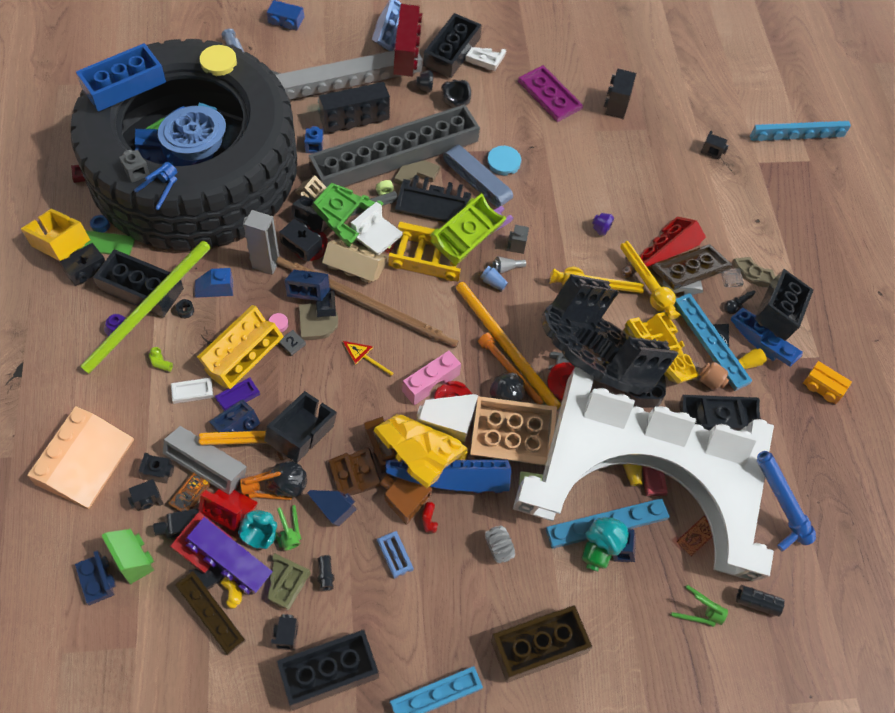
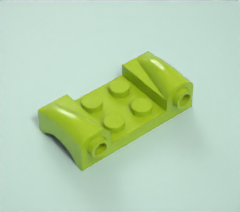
[430,193,507,266]

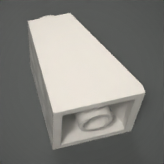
[417,394,478,442]

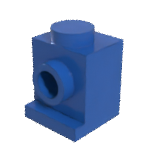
[305,126,324,154]

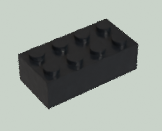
[423,13,482,78]
[318,82,390,134]
[93,249,184,317]
[755,269,814,341]
[277,629,379,711]

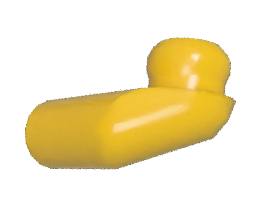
[221,578,243,609]

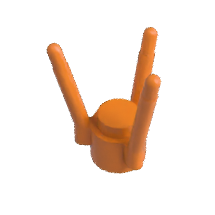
[240,471,292,500]

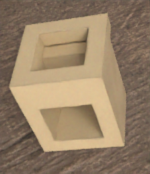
[295,175,327,200]

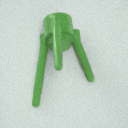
[275,505,302,551]
[671,585,728,627]

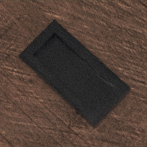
[316,291,336,317]

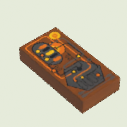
[168,473,212,512]

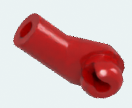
[422,502,438,533]

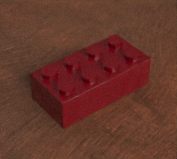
[393,4,423,77]

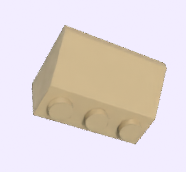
[322,238,389,283]

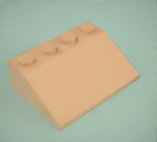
[470,396,557,465]
[27,406,134,509]

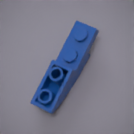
[731,308,803,367]

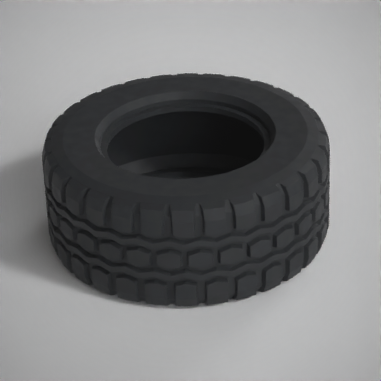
[71,39,297,251]

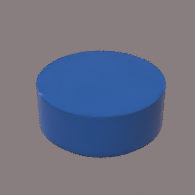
[90,215,110,233]

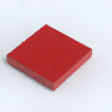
[170,512,233,574]

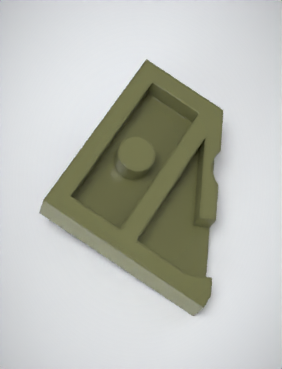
[268,553,311,611]

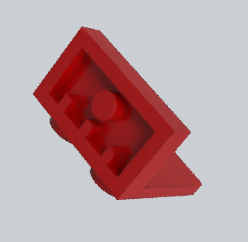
[199,489,258,531]

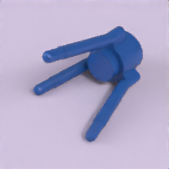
[134,162,177,210]

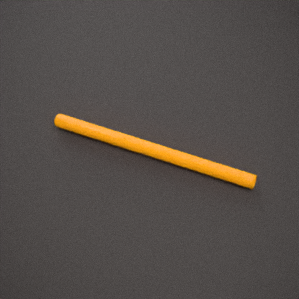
[456,282,561,410]

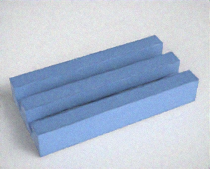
[377,531,414,579]

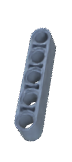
[443,144,513,208]

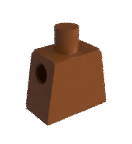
[380,475,432,525]

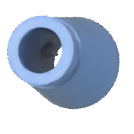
[480,266,508,291]

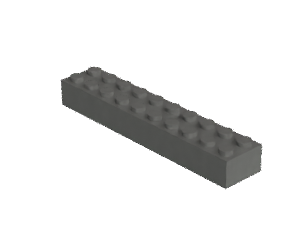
[309,104,480,187]

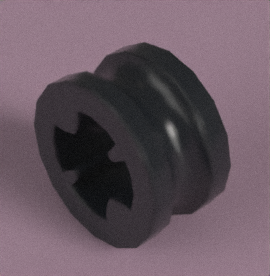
[176,299,194,318]

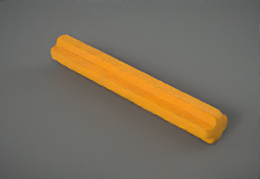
[198,431,266,445]

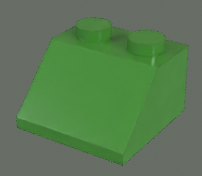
[101,529,154,584]

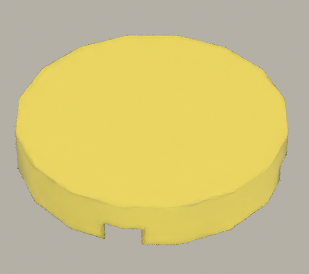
[200,45,237,76]

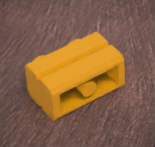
[803,361,852,404]

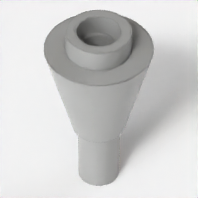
[492,256,526,273]

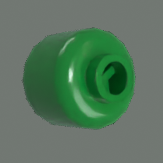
[582,541,611,572]

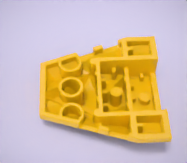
[623,312,699,384]
[374,414,468,488]

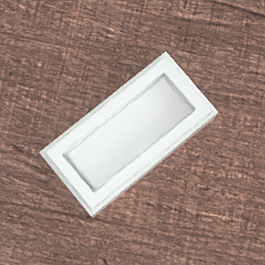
[171,378,214,404]

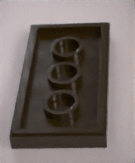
[652,244,732,290]

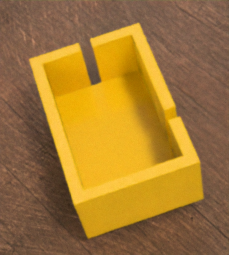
[21,209,90,261]

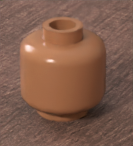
[699,362,729,390]

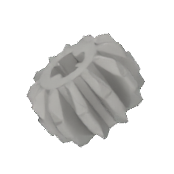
[485,525,515,563]

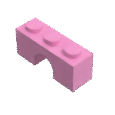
[402,351,461,405]

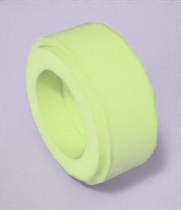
[376,180,394,195]

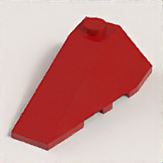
[639,216,706,267]

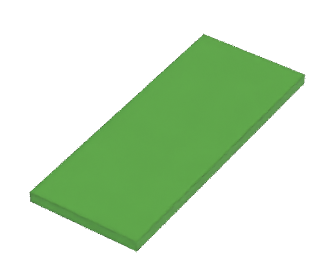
[77,230,135,255]

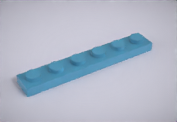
[750,121,851,141]
[674,293,752,391]
[546,498,669,549]

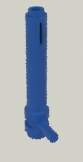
[757,451,816,552]

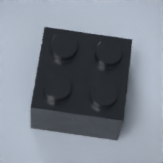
[604,68,636,119]

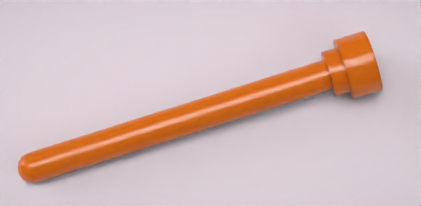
[478,332,543,405]

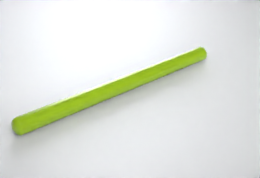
[81,241,210,374]

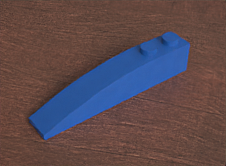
[386,460,511,493]

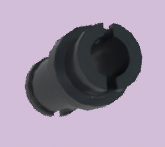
[317,555,335,591]

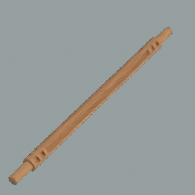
[276,257,459,348]

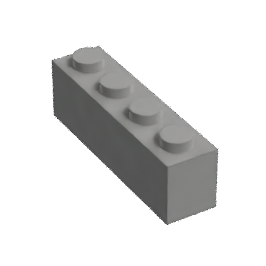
[243,210,279,275]
[163,426,247,494]

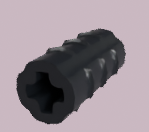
[736,585,785,617]

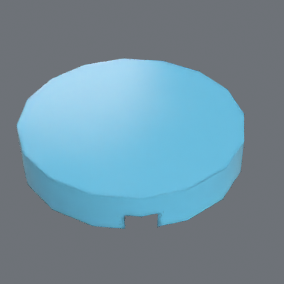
[487,146,521,176]

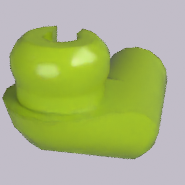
[149,347,173,372]

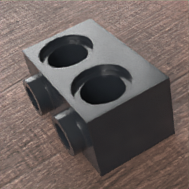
[290,195,329,233]

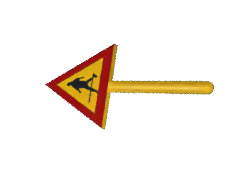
[342,341,394,376]

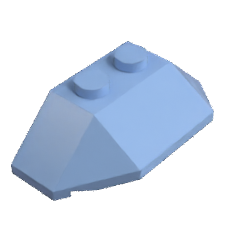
[372,0,402,51]

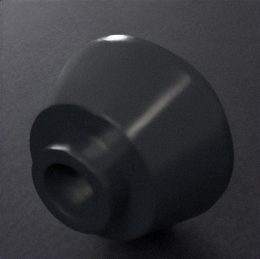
[416,70,433,93]

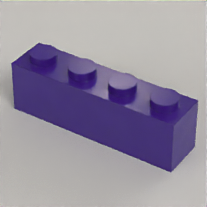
[185,517,273,595]

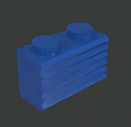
[267,0,304,31]

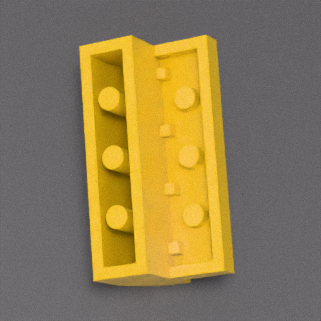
[197,305,284,389]

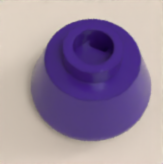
[592,213,614,236]
[104,314,129,337]

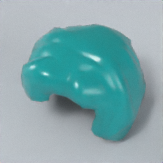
[238,510,278,549]
[586,517,628,556]

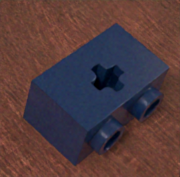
[285,270,330,301]

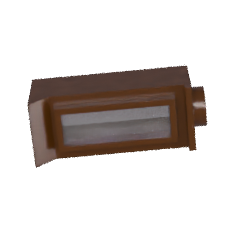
[364,416,397,473]

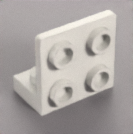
[351,202,402,255]

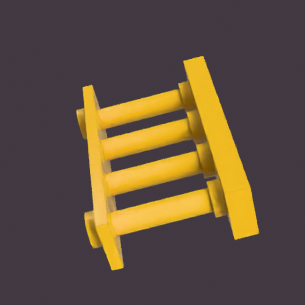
[388,222,461,282]

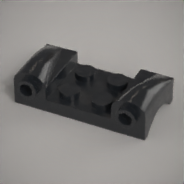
[679,395,761,431]

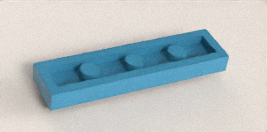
[390,666,483,713]

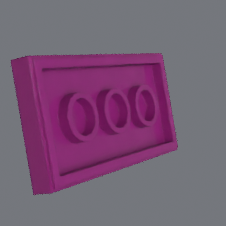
[518,65,583,122]

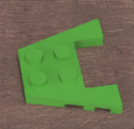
[312,183,384,247]

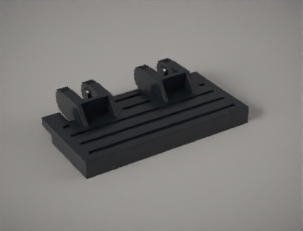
[395,175,471,223]

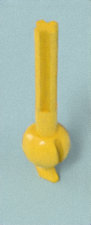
[620,241,681,320]
[549,266,644,293]

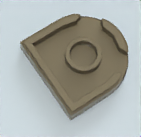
[299,304,338,340]

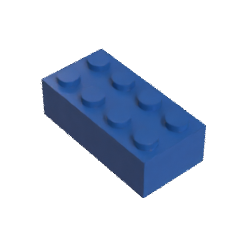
[76,43,166,111]

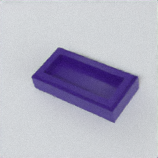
[215,377,260,411]

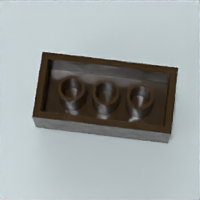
[490,605,593,683]

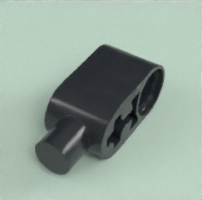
[153,509,206,540]

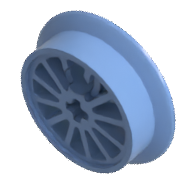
[158,106,226,160]

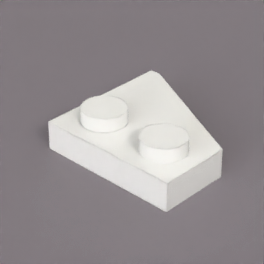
[465,47,506,71]

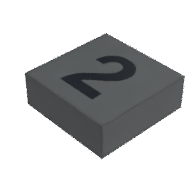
[278,330,306,356]

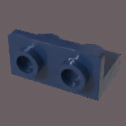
[209,399,260,446]
[75,550,116,606]

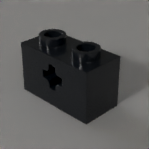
[279,219,322,262]
[59,243,105,286]

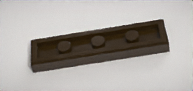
[175,571,246,655]

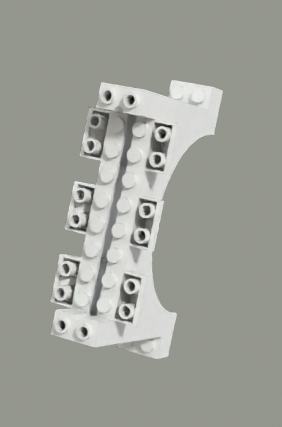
[513,367,774,582]

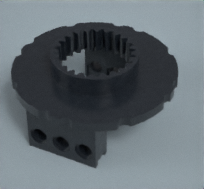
[541,274,679,394]

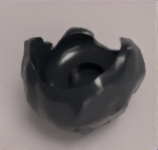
[441,79,472,108]
[489,372,525,402]
[266,461,308,498]

